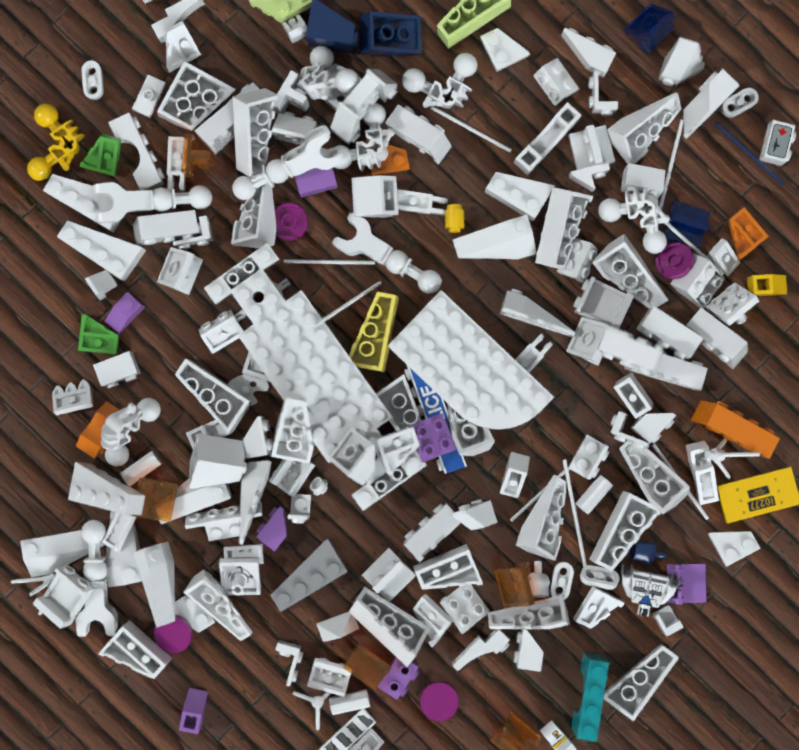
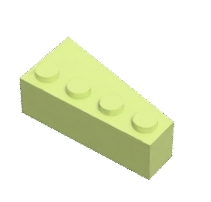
[437,0,511,49]

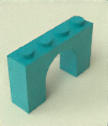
[571,652,609,742]

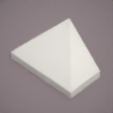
[317,612,359,642]

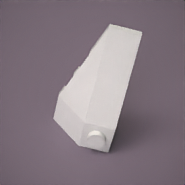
[608,93,681,164]
[453,215,537,260]
[592,234,668,309]
[271,396,313,463]
[239,461,271,545]
[516,475,567,561]
[105,511,142,587]
[133,542,175,627]

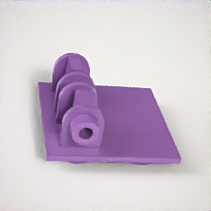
[408,413,456,463]
[667,564,706,604]

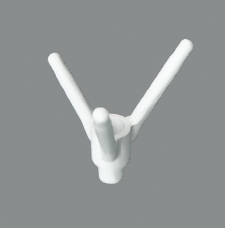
[705,439,760,479]
[11,573,57,615]
[293,691,331,731]

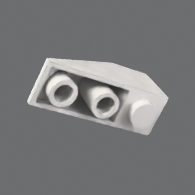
[561,28,616,78]

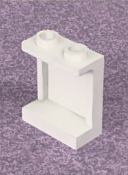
[573,276,634,329]
[33,565,94,629]

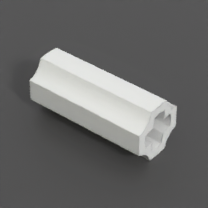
[120,451,162,486]
[575,475,613,515]
[329,689,370,715]

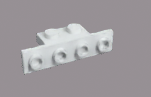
[185,502,262,541]

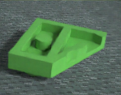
[80,134,121,176]
[78,314,120,355]

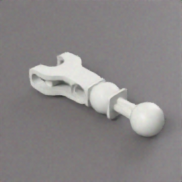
[232,125,345,200]
[92,182,212,223]
[332,213,442,294]
[76,520,118,637]

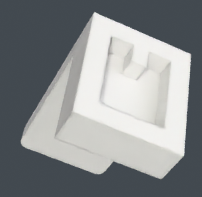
[173,216,213,250]
[288,494,311,523]
[276,640,303,686]

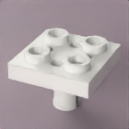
[705,282,759,326]
[219,558,261,595]

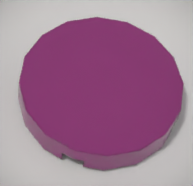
[274,202,308,241]
[656,242,694,279]
[154,615,193,653]
[420,681,459,721]

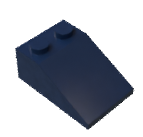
[360,11,422,56]

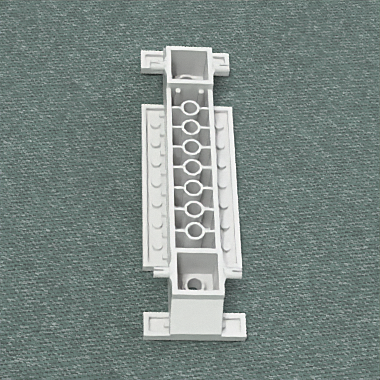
[204,243,426,511]

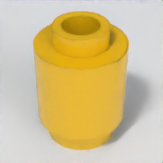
[445,204,464,233]

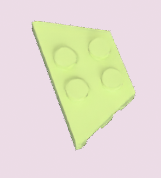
[249,0,312,23]

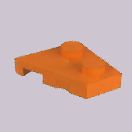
[728,207,769,260]

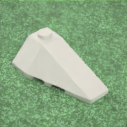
[658,38,705,86]
[231,173,276,248]
[500,289,575,337]
[447,403,495,456]
[619,435,690,514]
[154,479,233,524]
[20,530,105,577]
[183,570,253,641]
[488,595,570,629]

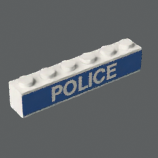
[404,365,467,474]

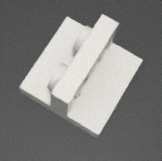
[274,70,309,114]
[568,125,615,170]
[157,247,203,295]
[566,317,612,366]
[362,548,416,602]

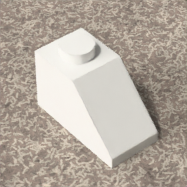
[500,452,530,498]

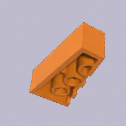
[691,400,780,459]

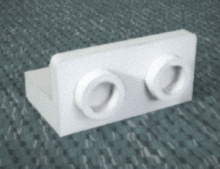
[199,310,244,354]
[568,435,609,480]

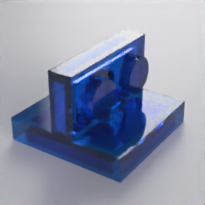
[624,4,676,54]
[663,201,711,249]

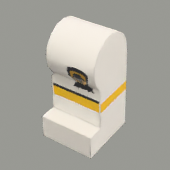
[540,720,577,750]

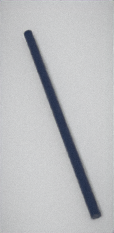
[715,122,785,186]

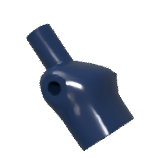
[630,540,667,564]

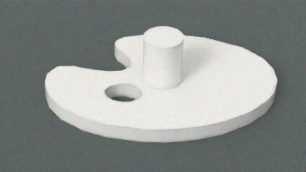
[227,374,269,406]

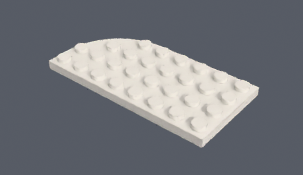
[388,290,554,429]

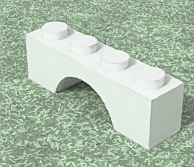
[514,102,582,176]
[108,113,165,190]

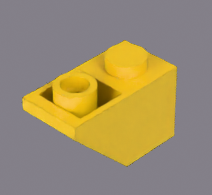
[747,274,787,296]

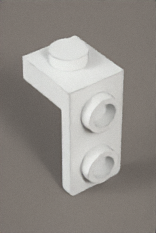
[589,72,618,116]
[611,411,650,450]

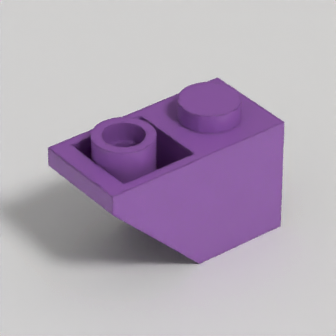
[256,505,288,552]
[179,688,208,734]

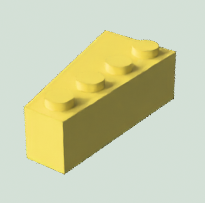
[349,292,399,372]

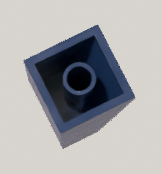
[306,0,359,54]

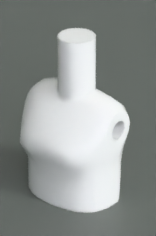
[528,561,550,598]

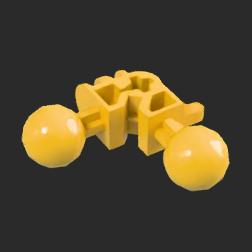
[27,104,84,181]

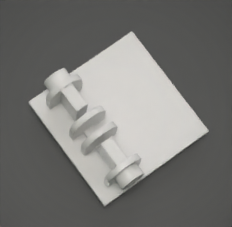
[440,585,490,634]

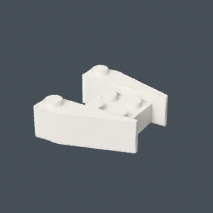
[330,69,398,146]

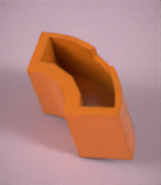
[76,401,120,459]

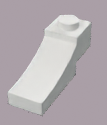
[151,0,205,44]
[686,441,719,505]
[452,629,510,671]

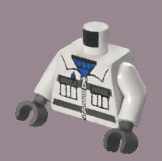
[621,564,682,617]

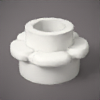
[310,477,328,496]

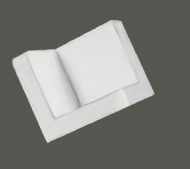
[652,605,684,637]

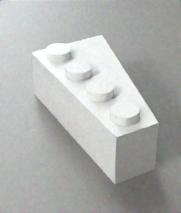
[68,462,145,515]

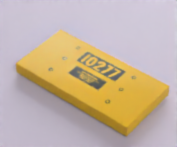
[717,467,799,524]

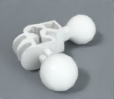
[296,46,359,100]
[402,53,478,109]
[333,103,395,171]
[598,188,670,254]
[101,398,161,467]

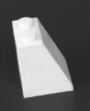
[189,434,247,489]

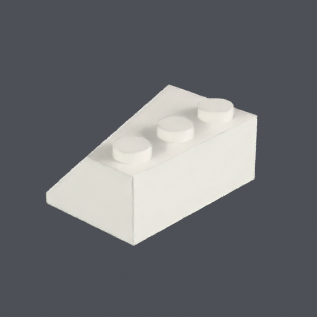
[157,61,236,131]
[683,69,740,139]
[599,325,664,376]

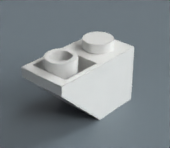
[630,413,676,444]
[452,499,497,530]
[514,629,544,672]

